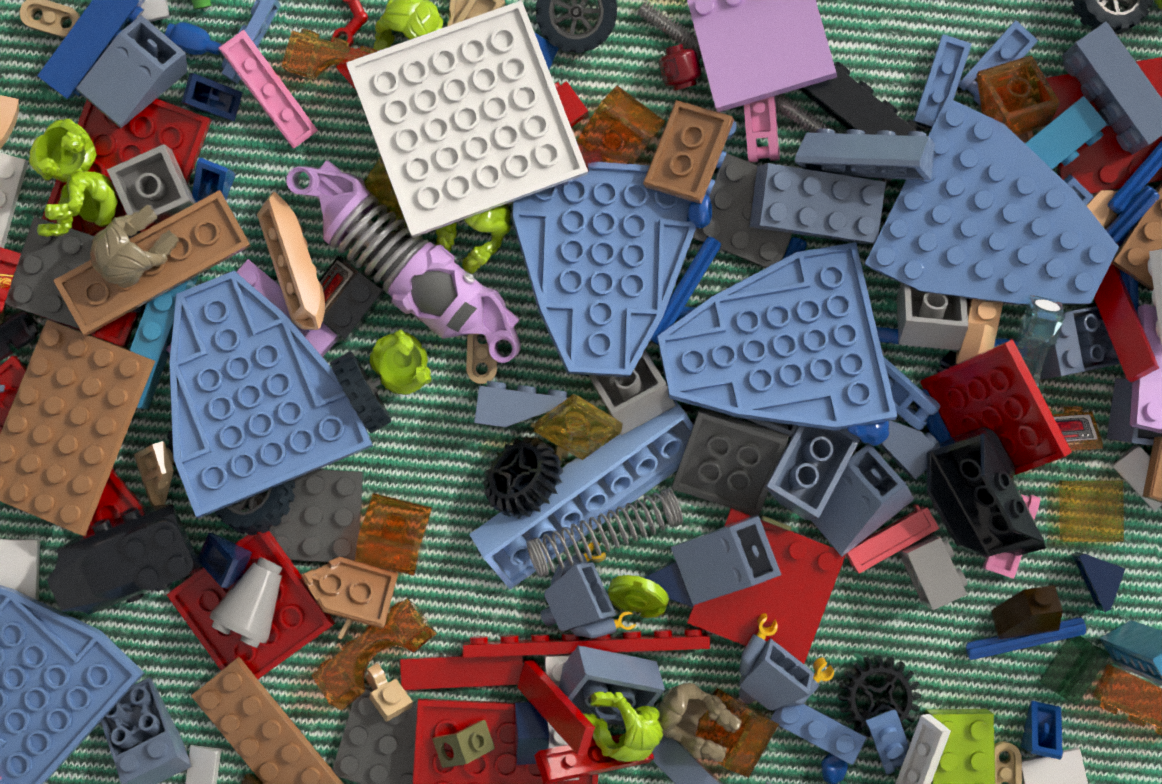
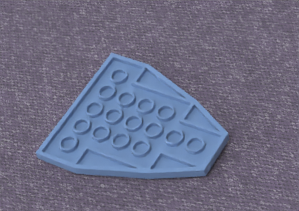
[864,97,1119,305]
[512,161,696,377]
[657,242,897,431]
[169,271,373,519]
[0,585,144,784]

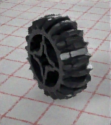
[482,436,564,519]
[837,655,921,737]

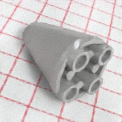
[209,557,282,648]

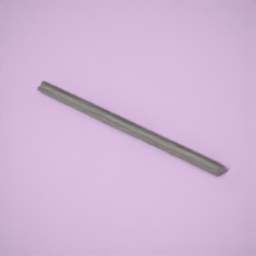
[637,0,892,185]

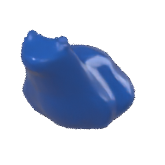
[687,194,712,228]
[847,421,889,446]
[821,753,848,784]

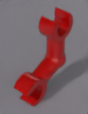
[333,0,368,49]

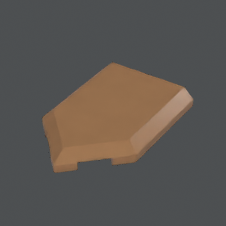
[301,556,398,629]

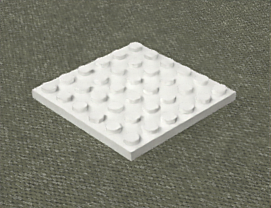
[346,0,588,238]

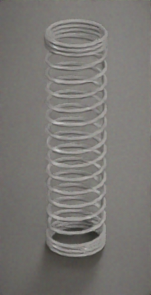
[527,488,683,578]

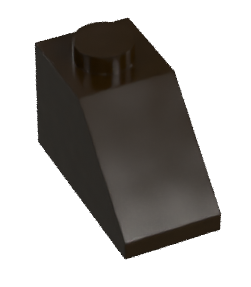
[991,585,1063,639]

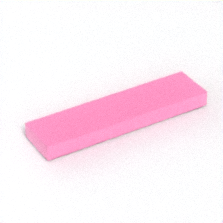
[218,30,318,149]

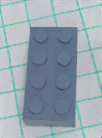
[1061,21,1162,155]
[749,163,886,245]

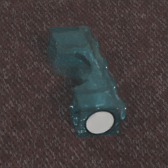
[1015,295,1065,388]

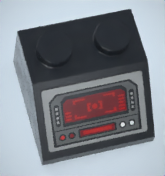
[319,256,386,341]

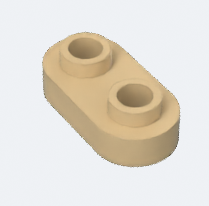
[20,0,80,38]
[466,334,498,384]
[994,741,1022,784]

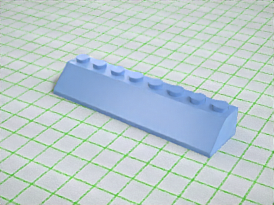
[469,399,693,589]

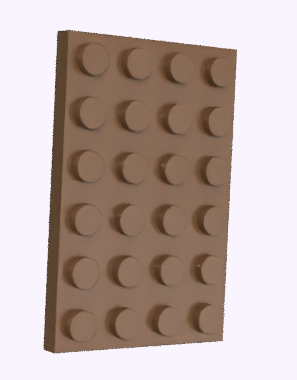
[0,319,155,535]

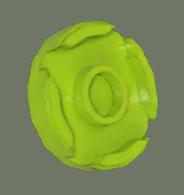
[608,575,669,618]

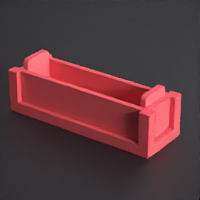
[846,504,940,574]

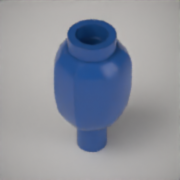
[165,22,222,55]

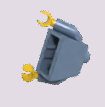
[541,542,636,638]
[739,613,834,710]

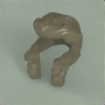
[90,205,179,288]
[657,683,742,762]

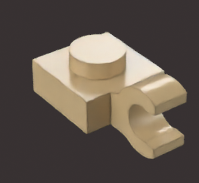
[365,663,413,722]

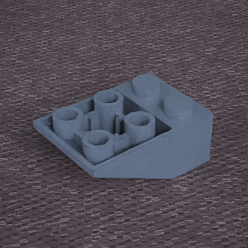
[76,15,187,128]
[1025,306,1120,380]
[474,381,573,427]
[810,443,915,557]
[671,514,781,605]
[101,677,192,784]

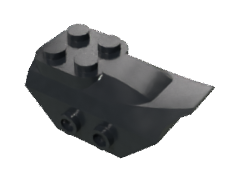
[927,427,1046,557]
[47,504,203,615]

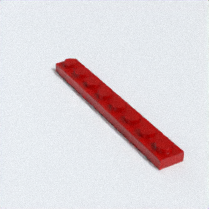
[463,628,710,658]

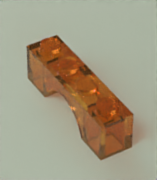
[281,29,377,80]
[311,598,437,711]

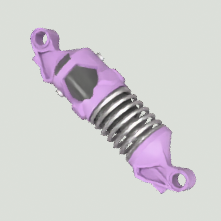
[286,160,521,363]

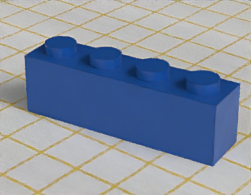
[37,0,145,99]

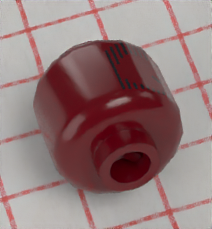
[658,44,702,91]

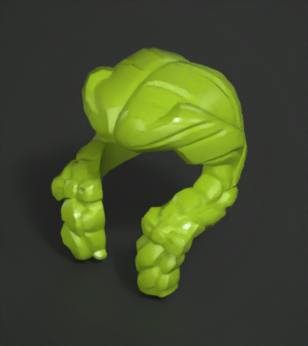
[370,0,444,54]
[29,118,96,182]
[37,171,118,237]
[435,204,511,275]
[370,330,432,395]
[584,691,663,762]

